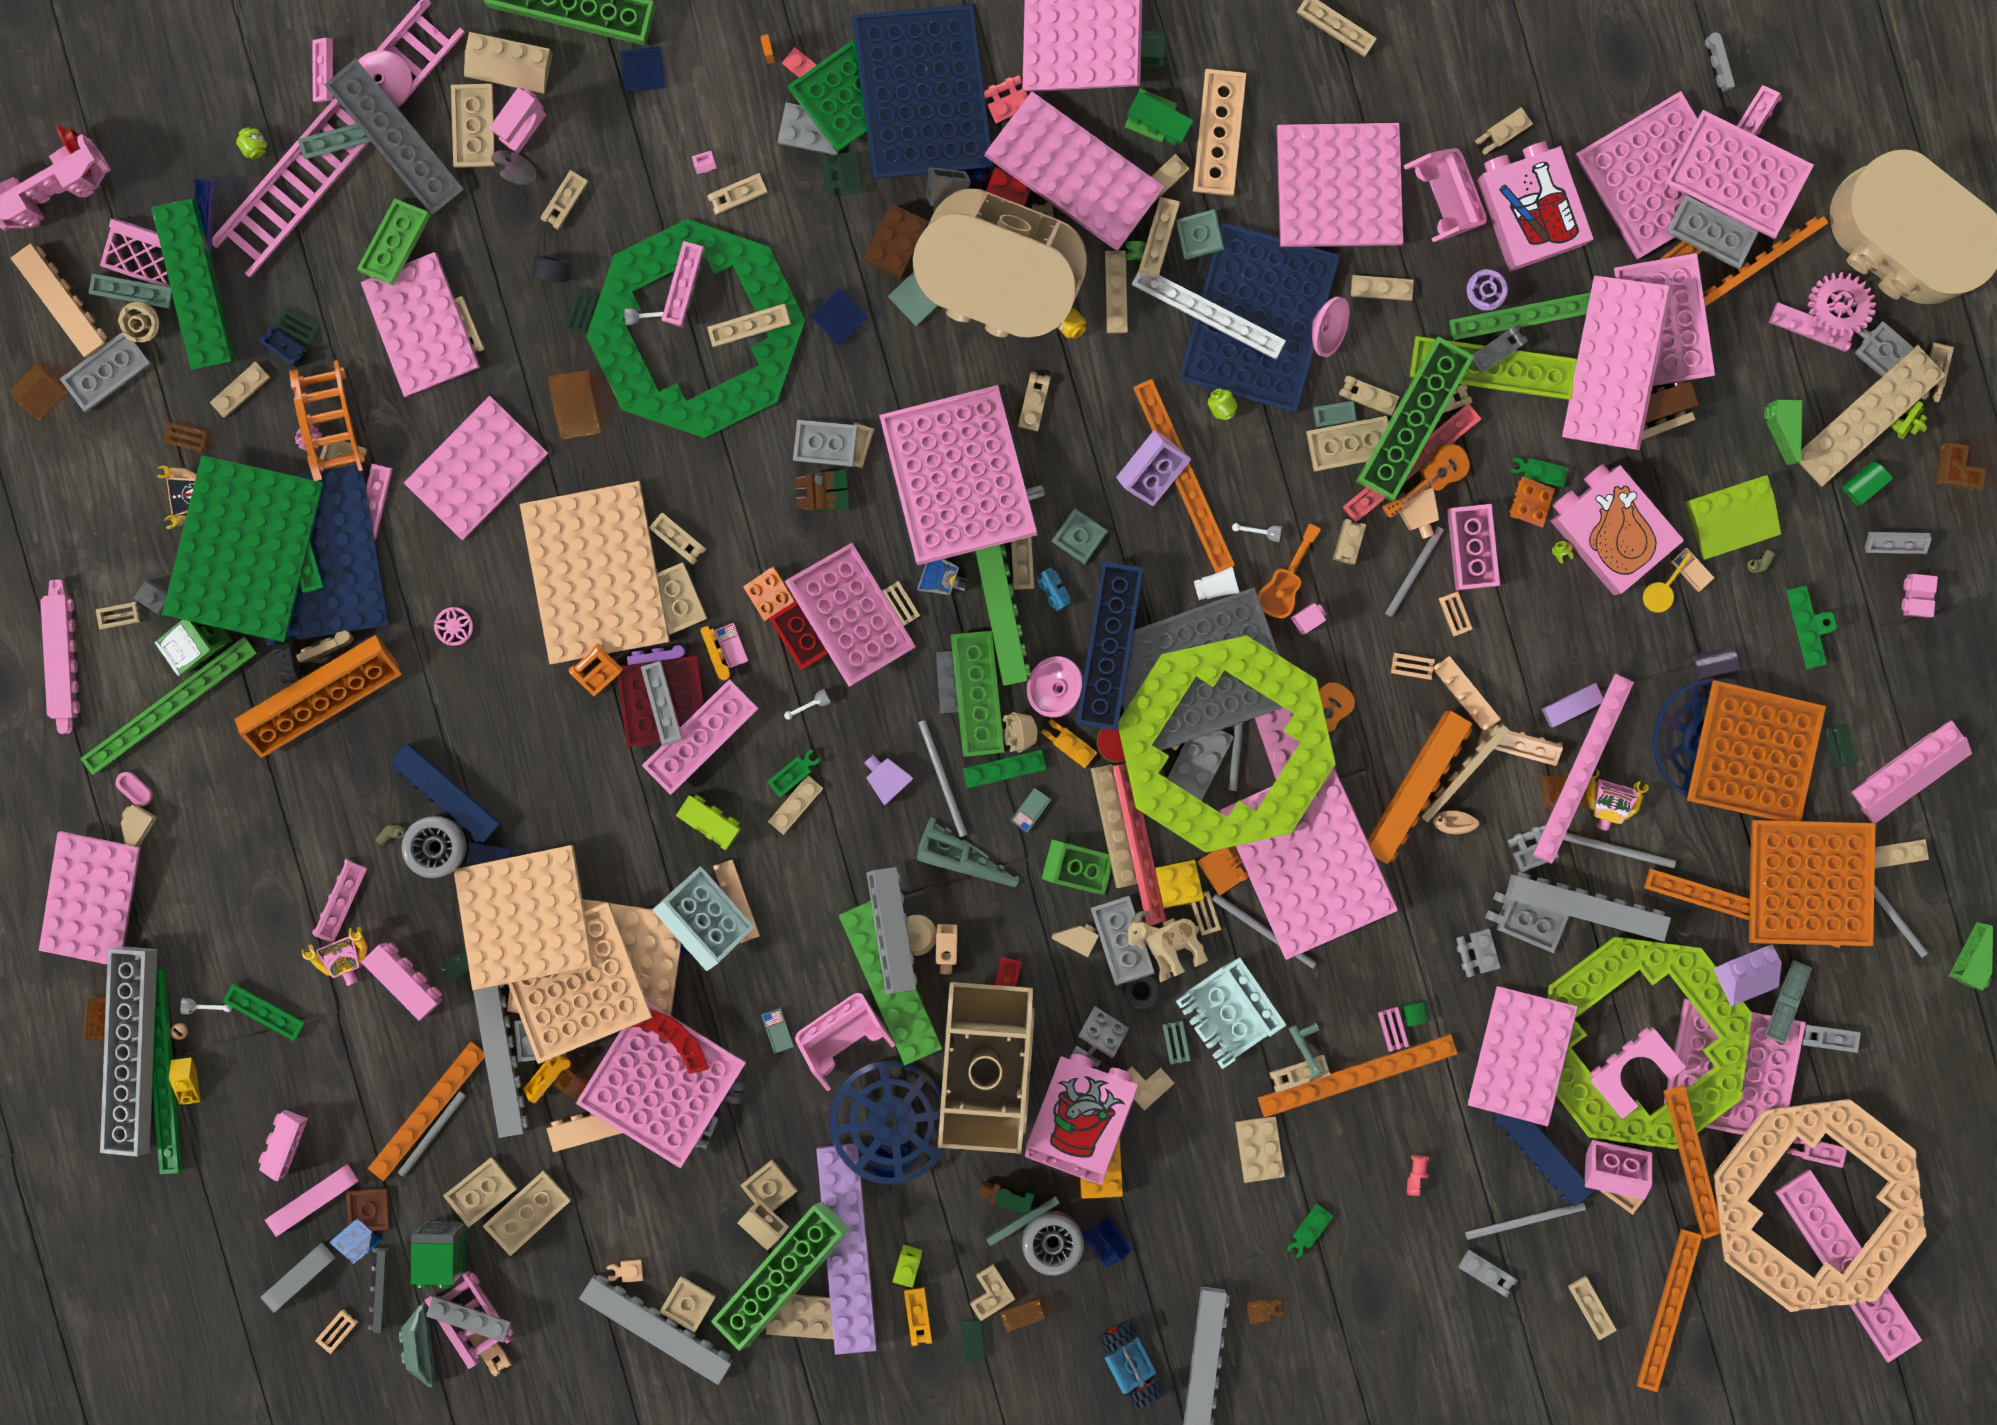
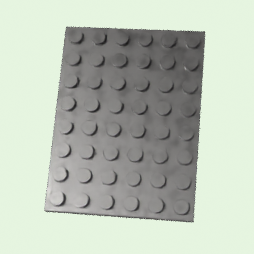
[1122,588,1283,751]

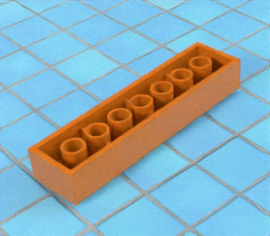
[235,635,402,758]
[1367,711,1472,865]

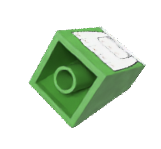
[155,620,232,676]

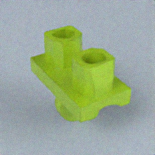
[1890,401,1928,439]

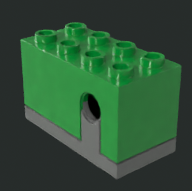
[411,1221,467,1288]

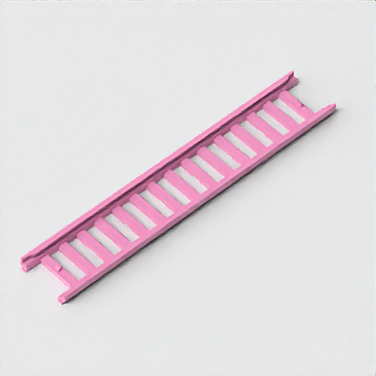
[209,0,465,278]

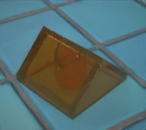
[9,362,67,420]
[1541,776,1588,808]
[83,996,106,1040]

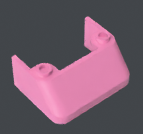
[1404,148,1487,242]
[795,993,895,1092]

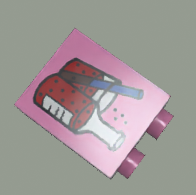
[1477,141,1593,272]

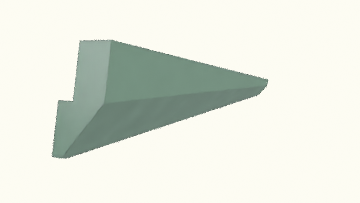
[916,817,1019,887]

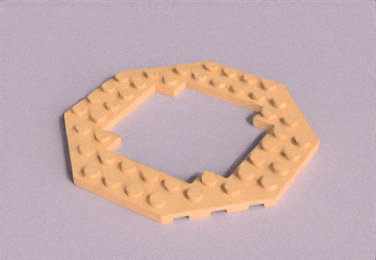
[1713,1099,1926,1312]

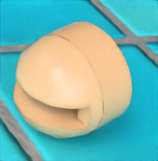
[171,1023,188,1040]

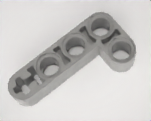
[260,1243,336,1313]

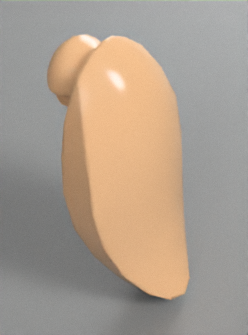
[1433,811,1479,834]

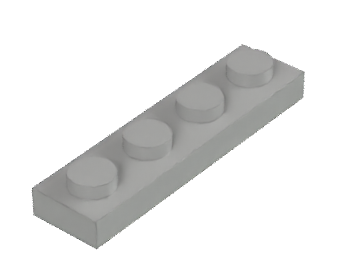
[641,661,683,745]
[426,1296,511,1342]

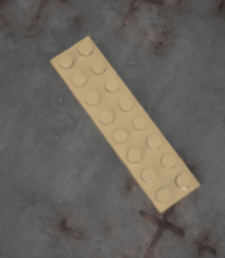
[1799,345,1946,487]

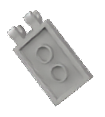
[1485,892,1569,953]

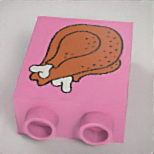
[1551,464,1684,595]

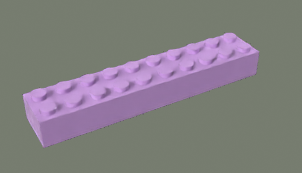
[817,1143,877,1355]

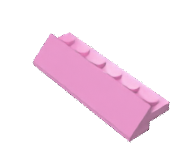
[1851,721,1972,823]

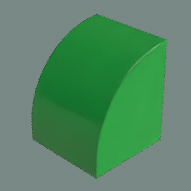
[1402,1000,1430,1027]

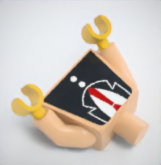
[157,466,197,530]

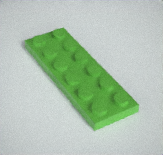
[951,631,1004,757]

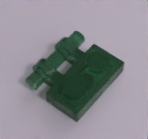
[821,152,862,198]

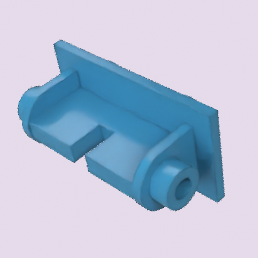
[1036,567,1071,611]

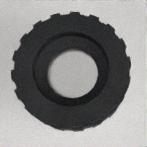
[273,637,302,684]

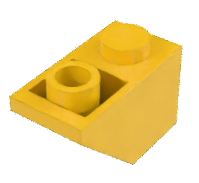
[169,1058,200,1105]

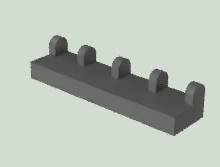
[368,1247,389,1333]

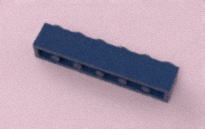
[390,743,502,843]
[1492,1112,1594,1207]

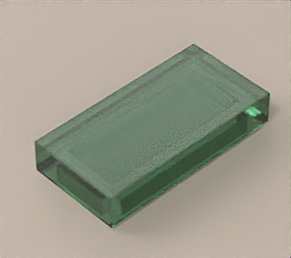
[961,1320,986,1364]

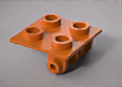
[1509,477,1555,528]
[743,566,795,621]
[1197,846,1249,896]

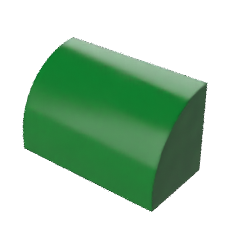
[1841,461,1893,506]

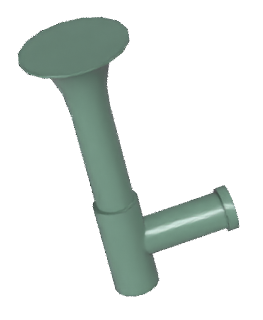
[1289,1023,1328,1082]

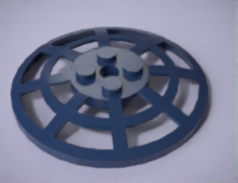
[1653,679,1735,797]
[829,1061,945,1184]

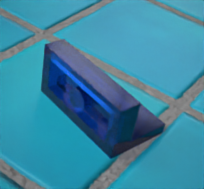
[1082,1217,1132,1267]

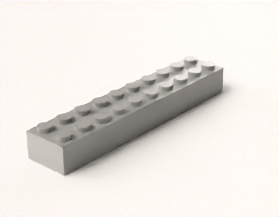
[100,946,157,1156]

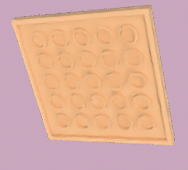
[454,845,593,991]
[508,902,653,1064]

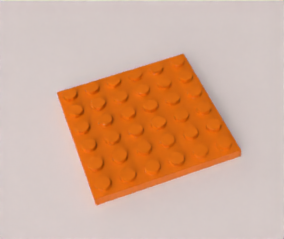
[1687,680,1826,821]
[1749,820,1876,946]

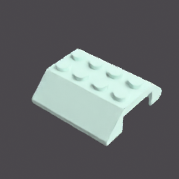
[1176,957,1286,1069]

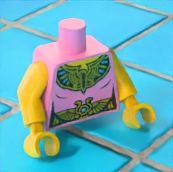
[302,926,368,986]

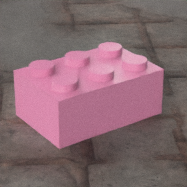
[1585,1140,1652,1200]

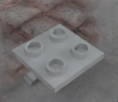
[1072,1006,1129,1068]

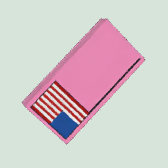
[714,623,748,668]

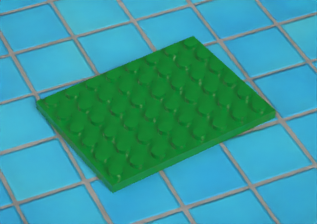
[162,455,324,643]

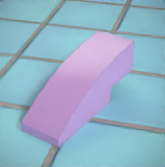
[1542,683,1603,727]

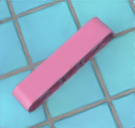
[265,1164,359,1237]

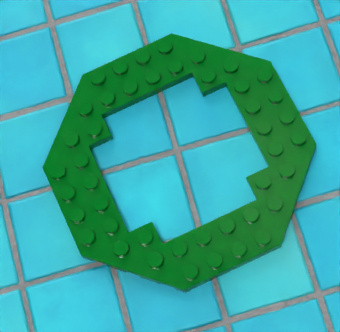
[586,219,805,438]

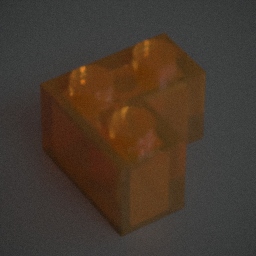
[1935,443,1986,491]

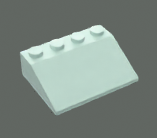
[653,866,755,971]

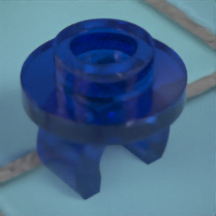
[969,169,989,189]

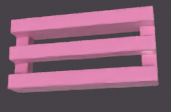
[1378,1007,1409,1052]

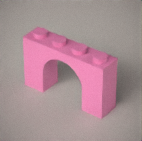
[489,87,546,154]
[1589,1027,1686,1119]

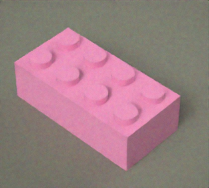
[1447,504,1500,591]
[361,942,443,1021]

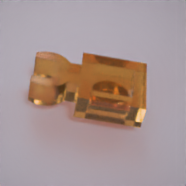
[1246,1299,1284,1324]

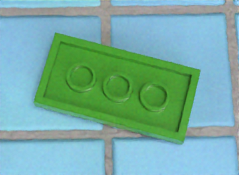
[357,198,431,286]

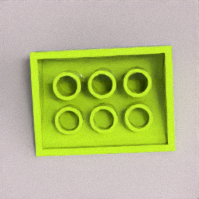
[1684,475,1781,560]

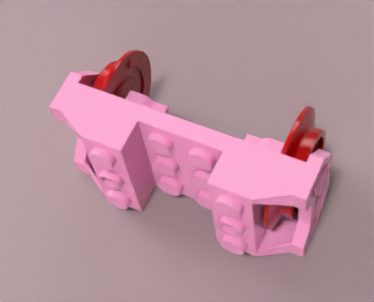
[0,124,111,231]

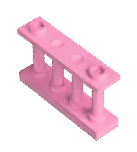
[424,1271,513,1369]

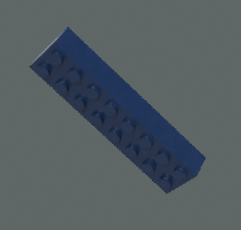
[1076,562,1144,732]

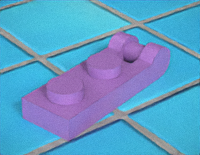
[627,645,686,665]

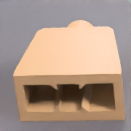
[1399,488,1439,539]
[936,924,958,974]

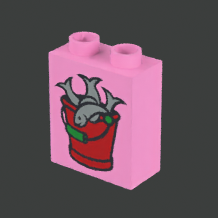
[1025,1054,1138,1185]

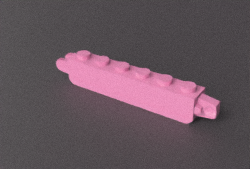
[41,580,80,734]

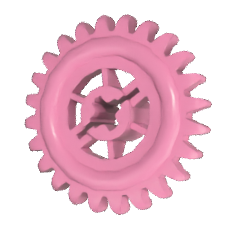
[1808,272,1876,337]

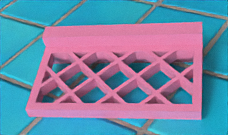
[100,219,171,288]

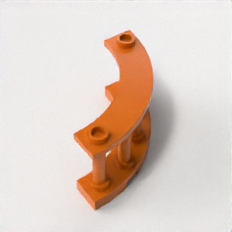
[289,360,365,481]

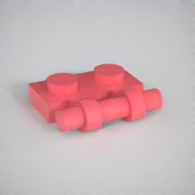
[984,75,1028,124]

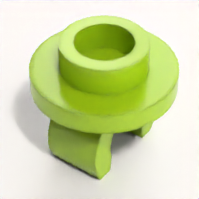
[1552,541,1573,564]

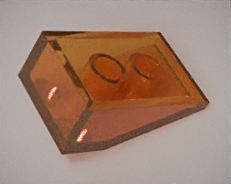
[548,370,601,439]

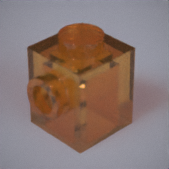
[555,1069,589,1100]

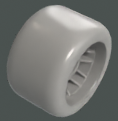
[402,816,467,878]
[1022,1210,1084,1276]

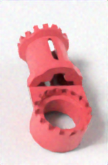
[1407,1155,1430,1196]

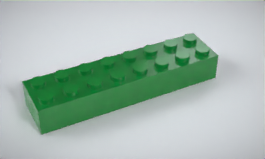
[151,199,236,370]

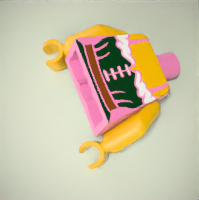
[1586,769,1648,830]

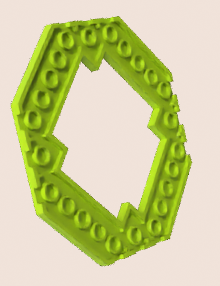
[1118,635,1335,853]
[1547,937,1752,1149]

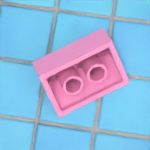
[259,1110,308,1181]

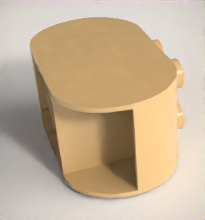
[1830,150,1997,304]
[913,189,1087,337]
[938,982,1034,1154]

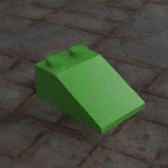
[1764,400,1802,465]
[1042,839,1112,895]
[1949,922,1993,991]

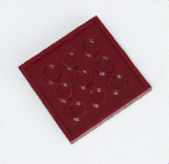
[617,656,704,748]

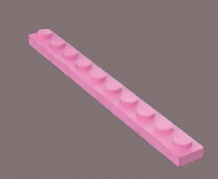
[1533,674,1634,864]

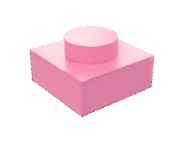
[692,151,716,174]

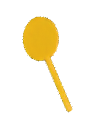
[1643,553,1691,613]

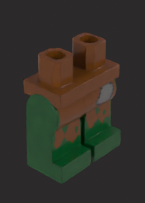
[795,470,849,512]
[979,1179,1035,1215]

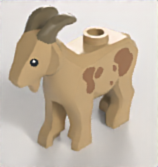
[1128,910,1208,982]

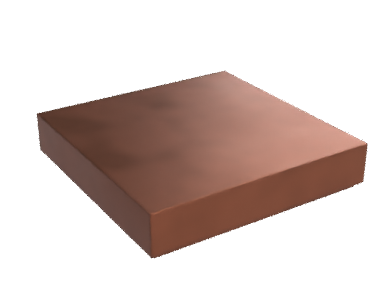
[346,1188,391,1231]

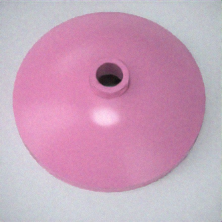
[358,50,412,108]
[1312,297,1350,357]
[1027,657,1083,717]

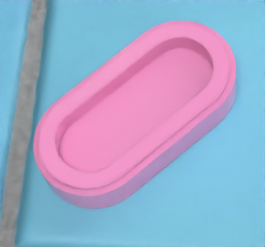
[116,772,153,806]

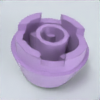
[1467,269,1508,310]

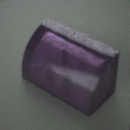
[1691,646,1741,679]

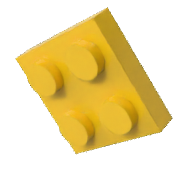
[1155,860,1204,909]

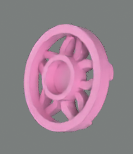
[434,607,473,646]

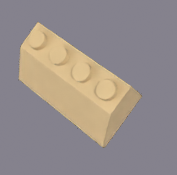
[464,32,553,94]

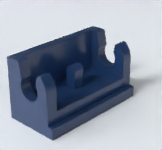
[259,327,308,367]

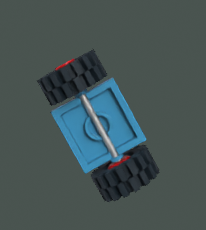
[1097,1321,1166,1410]

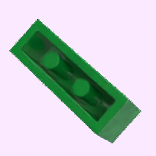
[1127,91,1193,145]

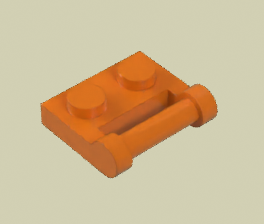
[569,644,623,696]

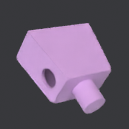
[865,755,913,805]

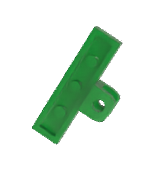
[1786,585,1837,669]

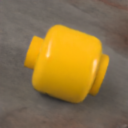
[1057,308,1086,339]

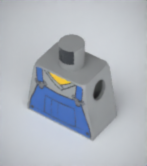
[917,559,968,595]

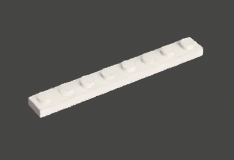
[1132,271,1286,360]

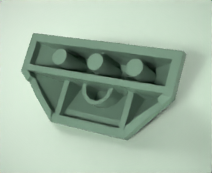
[399,1302,436,1387]

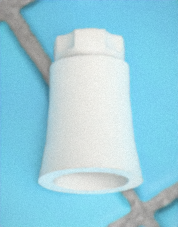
[1194,567,1239,600]

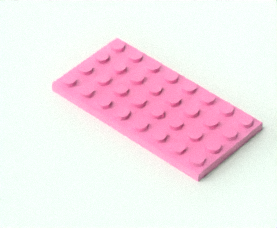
[984,92,1164,251]
[1562,276,1672,450]

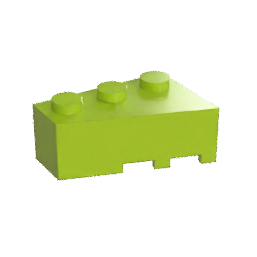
[676,794,742,850]

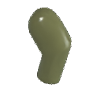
[1747,550,1776,573]
[375,825,405,846]

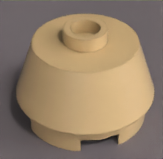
[118,302,159,342]
[1002,712,1038,753]
[906,915,937,956]

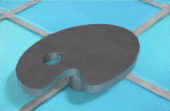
[491,150,537,185]

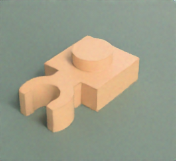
[607,1259,644,1282]

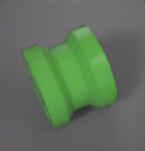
[1126,241,1146,260]

